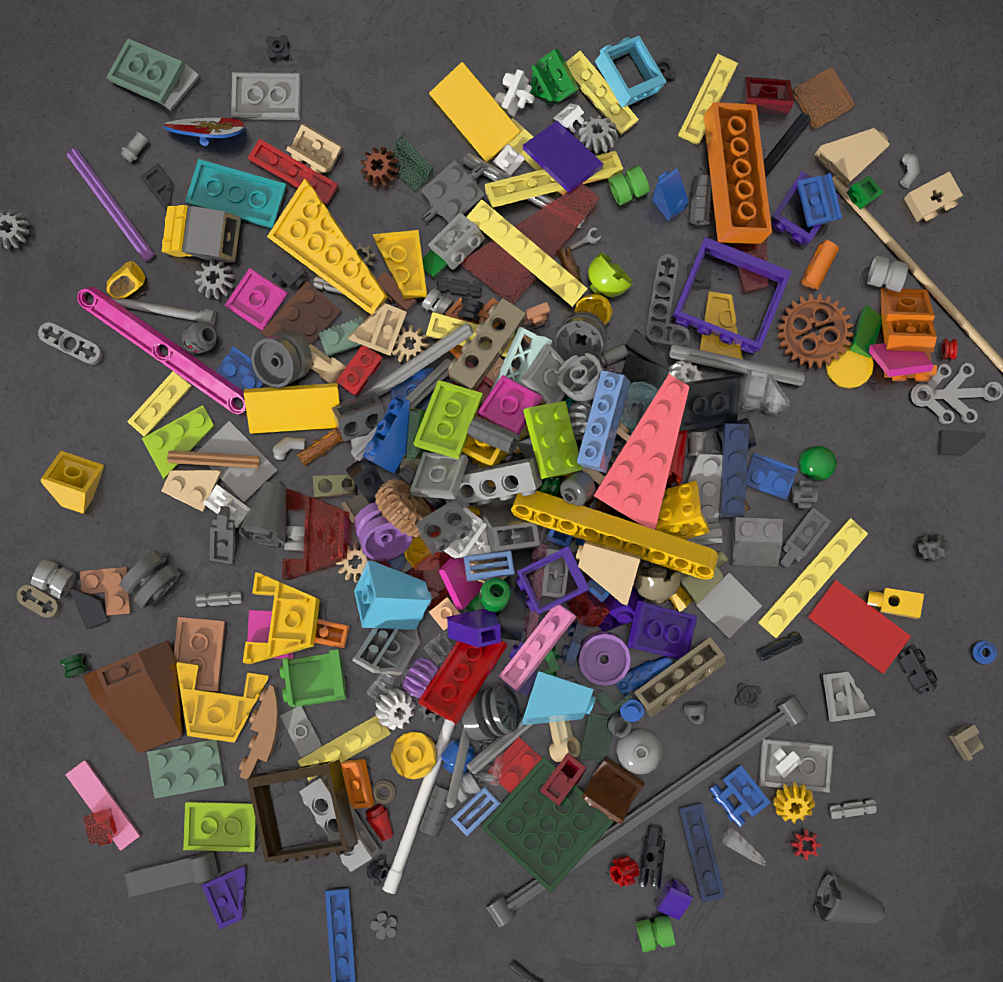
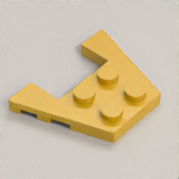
[243,573,320,664]
[176,662,269,743]

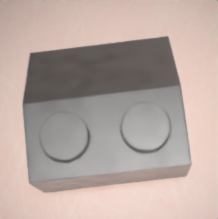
[731,517,783,567]

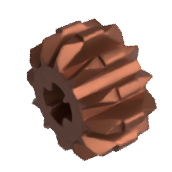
[360,146,399,186]

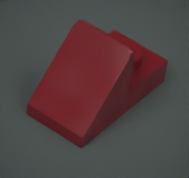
[540,753,587,806]

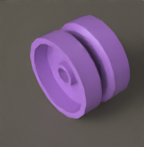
[354,502,412,561]
[577,631,631,686]

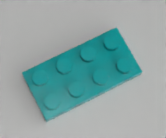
[185,159,287,229]

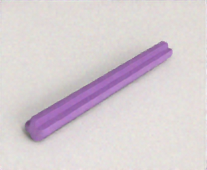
[67,148,155,262]

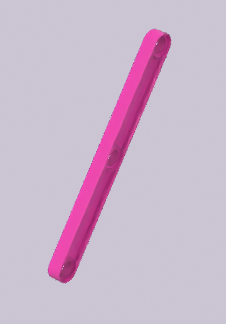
[77,286,246,414]

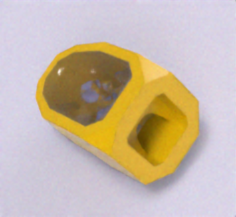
[106,261,145,299]

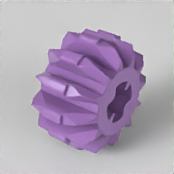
[402,657,439,698]

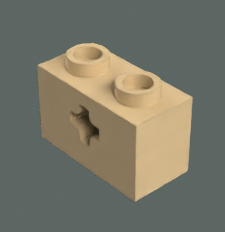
[904,171,963,222]

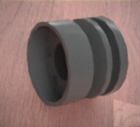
[555,311,607,361]
[461,684,521,742]

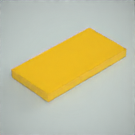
[429,62,522,162]
[244,383,340,433]

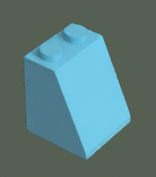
[354,561,431,630]
[521,671,596,725]

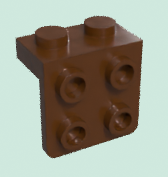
[582,757,645,824]

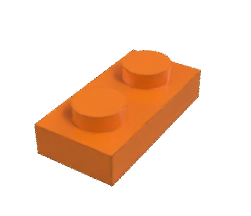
[341,759,375,809]

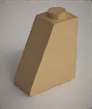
[815,128,890,187]
[576,541,641,605]

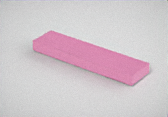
[499,604,576,692]
[66,760,141,851]

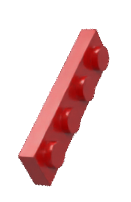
[248,139,339,206]

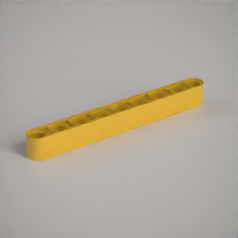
[512,490,719,580]

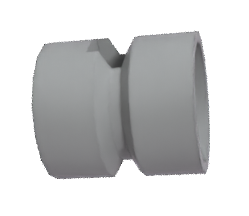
[867,255,908,292]
[31,558,76,599]

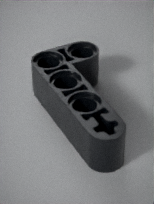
[500,548,533,641]

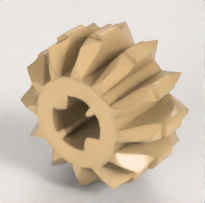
[392,325,430,362]
[336,542,376,582]

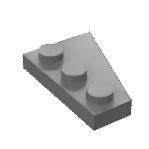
[687,452,723,523]

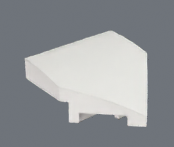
[444,508,491,558]

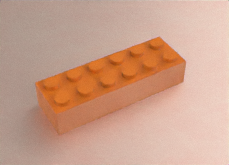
[703,102,772,244]

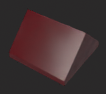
[743,77,794,116]

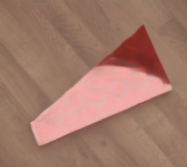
[460,183,600,305]

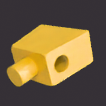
[867,588,924,619]

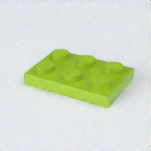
[414,380,483,460]
[523,401,583,479]
[183,801,257,852]

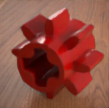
[790,829,822,860]
[610,856,639,887]

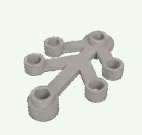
[911,363,1003,425]

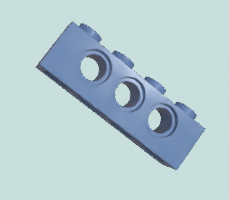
[577,370,630,473]

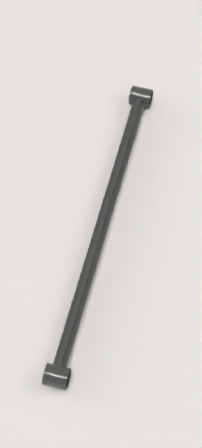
[486,695,808,927]

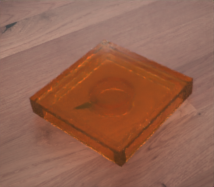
[792,67,855,130]

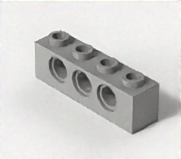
[445,457,542,508]
[299,774,381,872]

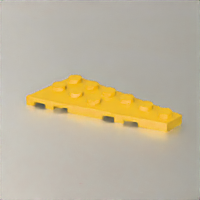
[267,179,388,314]

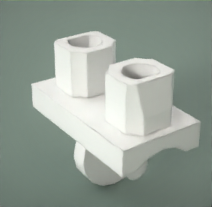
[495,70,535,118]
[203,485,250,528]

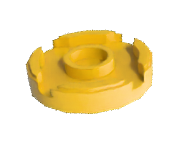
[826,342,874,389]
[391,732,438,779]

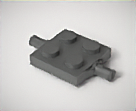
[421,160,486,223]

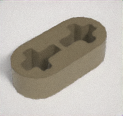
[17,585,60,618]

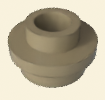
[372,780,395,804]

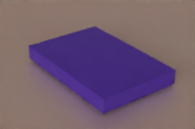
[523,121,604,193]
[627,601,698,659]

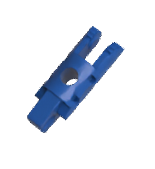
[616,656,673,694]

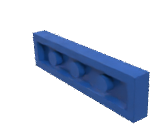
[325,888,356,982]

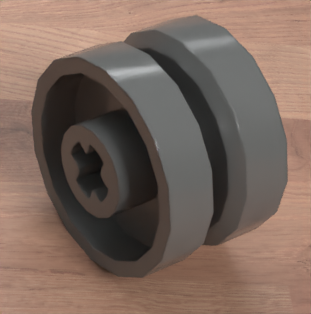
[251,330,312,388]
[119,550,180,609]

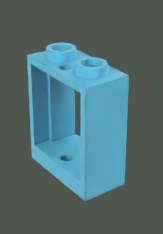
[595,35,666,108]

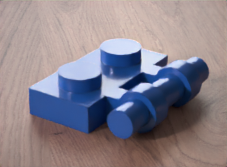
[709,765,771,827]

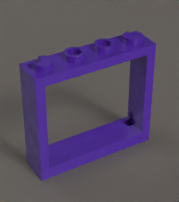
[672,237,792,353]

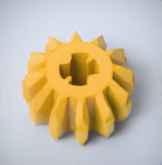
[774,782,815,824]

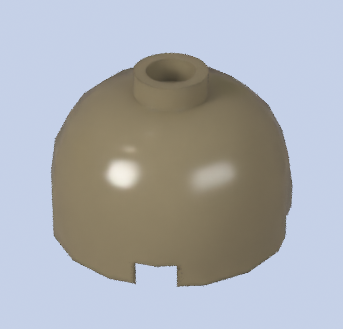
[634,562,681,603]

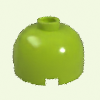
[588,252,633,297]

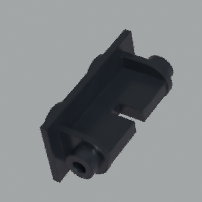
[898,644,938,695]

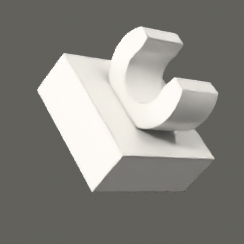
[554,103,584,133]
[493,145,525,176]
[773,748,801,778]

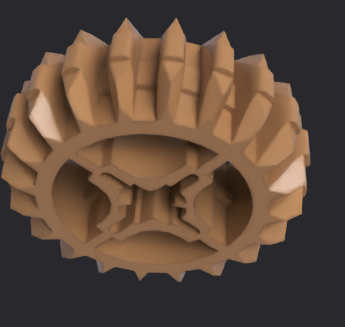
[375,479,432,537]

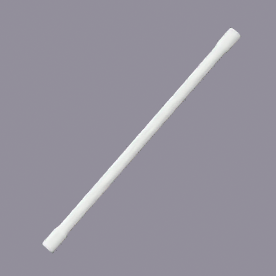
[382,719,455,894]

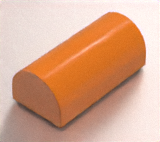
[800,240,839,290]
[314,619,350,649]

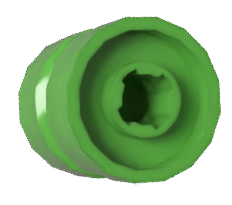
[608,165,650,206]
[636,915,676,953]

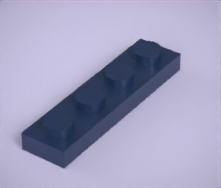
[719,423,749,518]
[679,803,726,902]

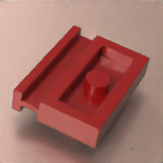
[487,737,542,793]

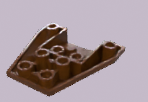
[83,640,183,754]

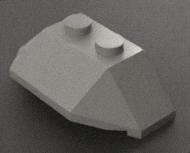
[352,628,421,675]

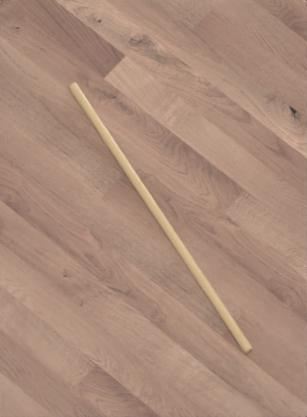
[832,175,1003,373]

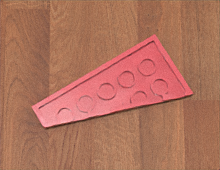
[594,374,690,530]

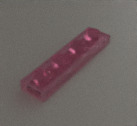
[523,543,548,638]

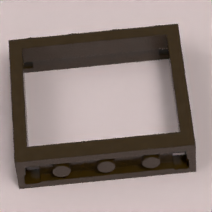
[247,759,358,864]

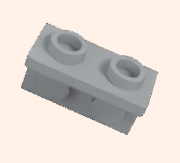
[428,213,485,270]

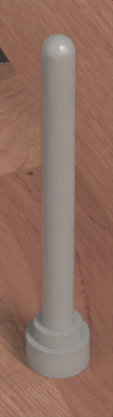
[109,296,216,327]
[446,727,471,808]

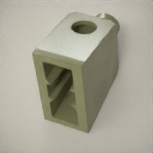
[680,550,728,604]

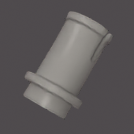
[120,132,149,162]
[598,343,628,368]

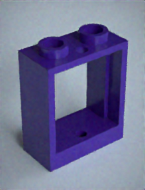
[770,171,840,246]
[515,546,590,615]

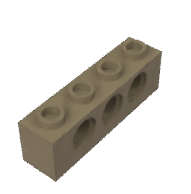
[448,298,526,391]
[634,637,726,718]

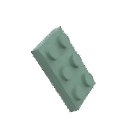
[106,39,186,105]
[147,739,226,799]

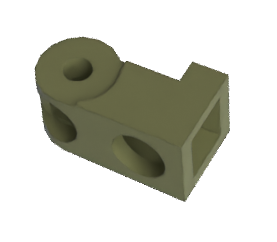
[313,475,357,499]

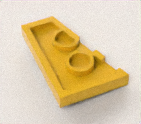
[373,230,427,299]
[699,291,743,359]

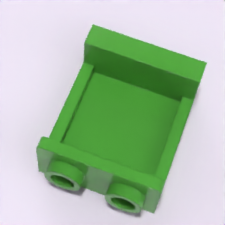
[280,649,347,708]

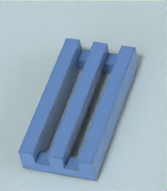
[464,550,515,581]
[451,786,501,836]

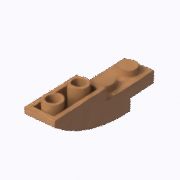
[239,685,280,780]

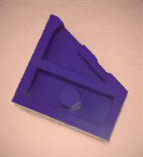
[201,866,246,929]

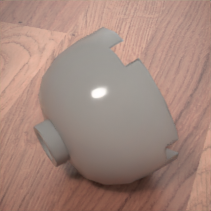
[557,353,604,401]
[615,727,663,775]

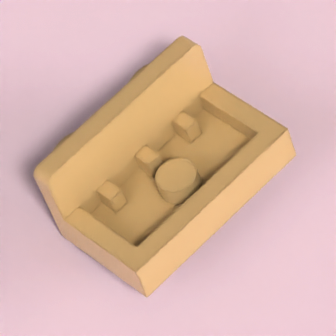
[286,124,343,173]

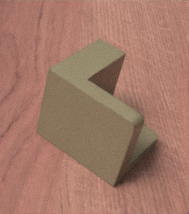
[341,493,369,524]
[949,723,984,761]

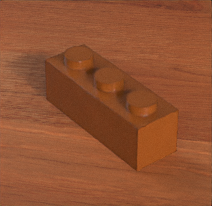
[376,271,417,312]

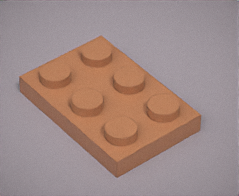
[174,617,226,692]

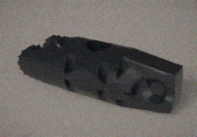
[639,826,666,890]

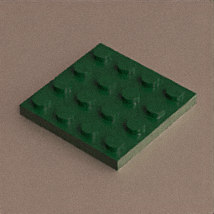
[480,757,615,893]

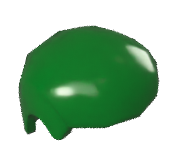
[798,445,837,481]

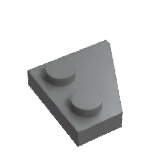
[823,672,875,722]

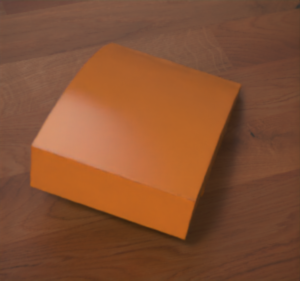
[881,288,937,352]

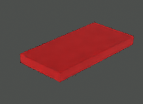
[807,580,911,674]
[418,640,507,725]

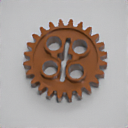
[777,294,853,369]

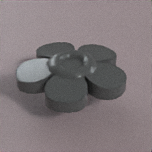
[370,912,397,940]

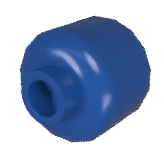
[441,738,476,774]

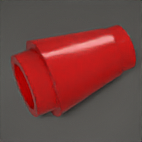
[365,804,394,841]

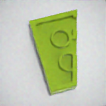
[142,405,215,479]

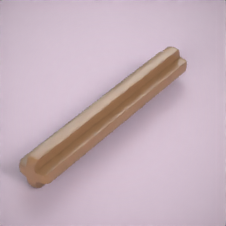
[167,450,260,469]

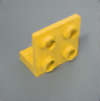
[656,481,710,540]

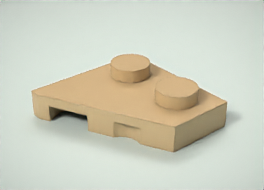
[347,303,407,355]
[161,469,222,512]

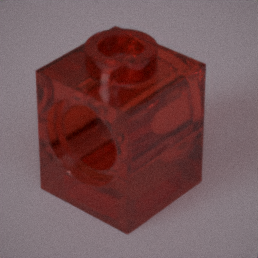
[568,591,610,628]
[83,808,118,847]

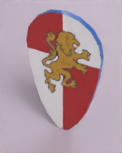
[163,118,244,146]

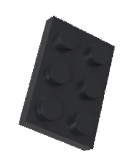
[679,376,740,431]

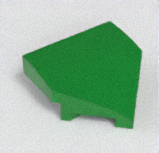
[530,49,579,102]

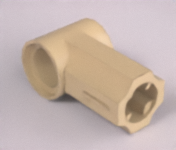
[309,344,346,384]
[549,720,581,762]

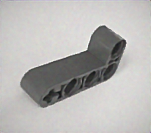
[645,254,690,349]
[124,851,219,897]

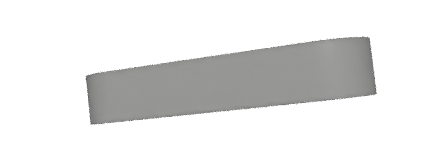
[38,322,103,365]

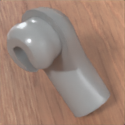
[900,153,920,188]
[273,437,306,460]

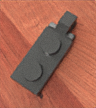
[209,506,236,564]
[779,507,832,568]

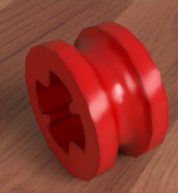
[941,338,958,360]

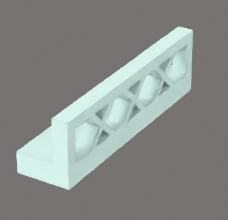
[491,327,552,391]

